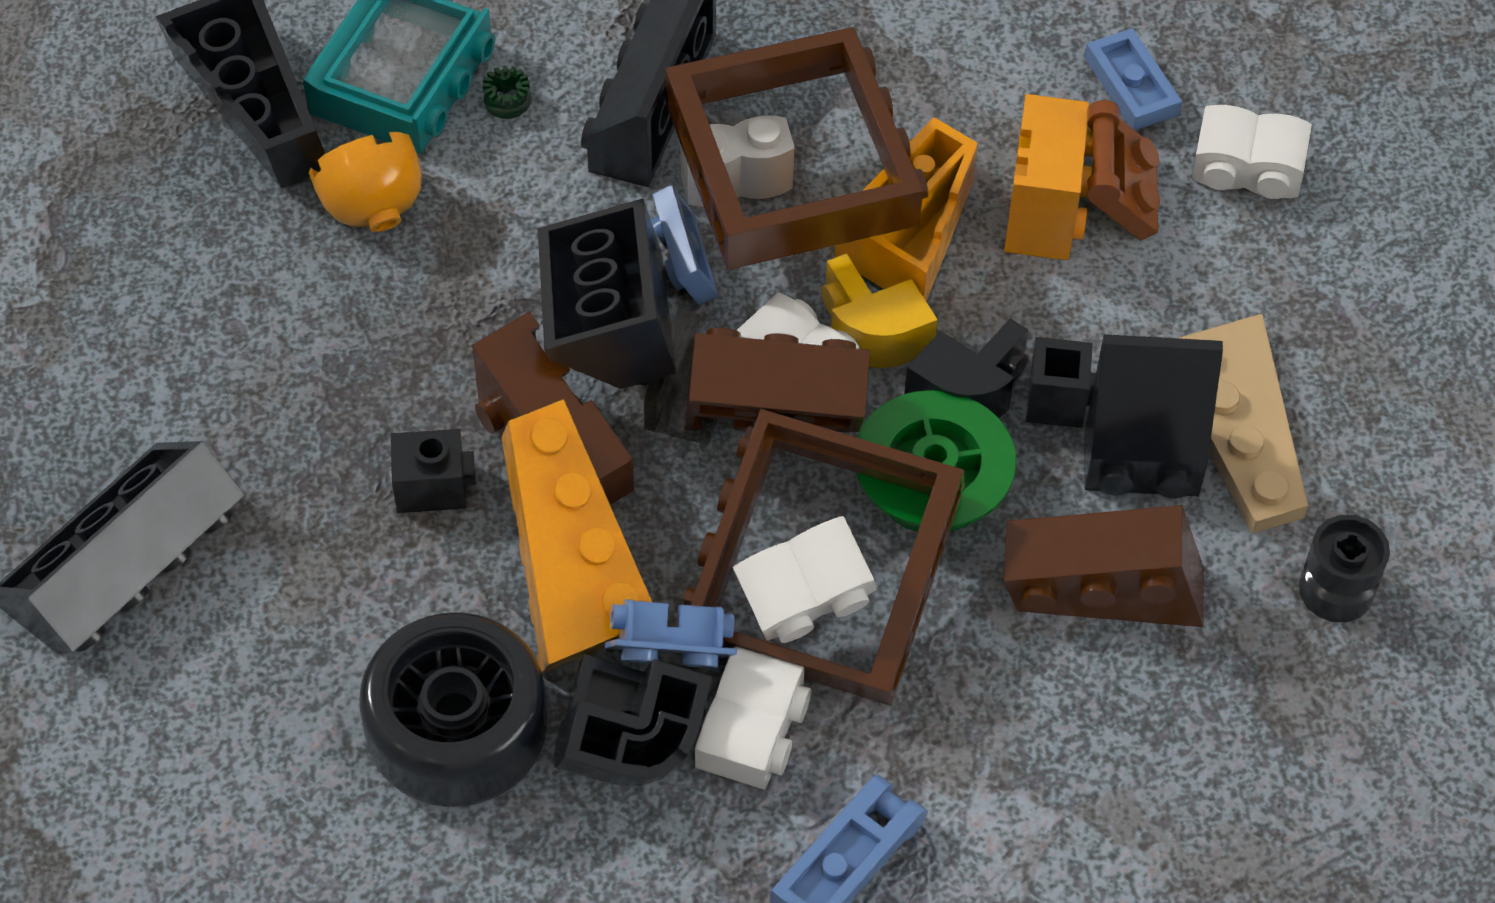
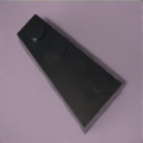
[155,0,325,188]

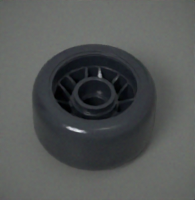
[359,612,548,807]

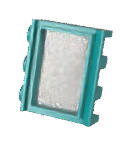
[303,0,496,154]

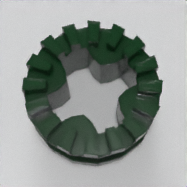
[482,66,531,119]

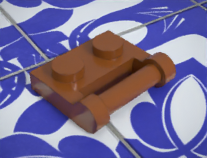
[1087,100,1160,241]

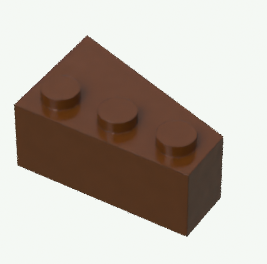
[472,311,634,505]
[684,328,870,432]
[1004,505,1204,627]

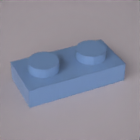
[1084,28,1182,130]
[652,185,719,305]

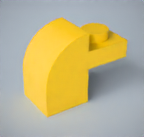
[821,253,938,368]

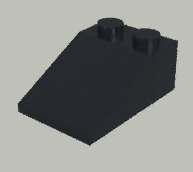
[1084,334,1223,499]

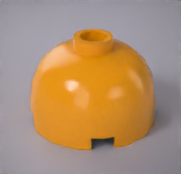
[309,132,423,232]

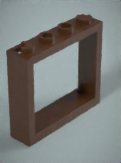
[665,27,928,270]
[683,409,965,706]

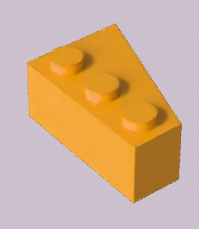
[1004,94,1093,261]
[834,117,978,302]

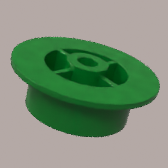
[855,390,1016,532]

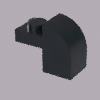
[904,318,1029,418]

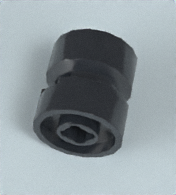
[1298,515,1390,622]

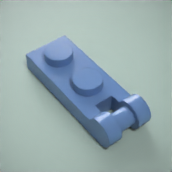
[770,775,928,903]

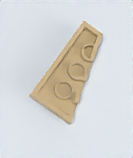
[1179,314,1308,534]

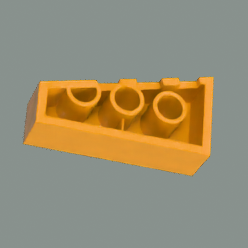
[501,399,652,674]

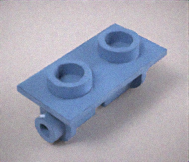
[605,599,737,668]

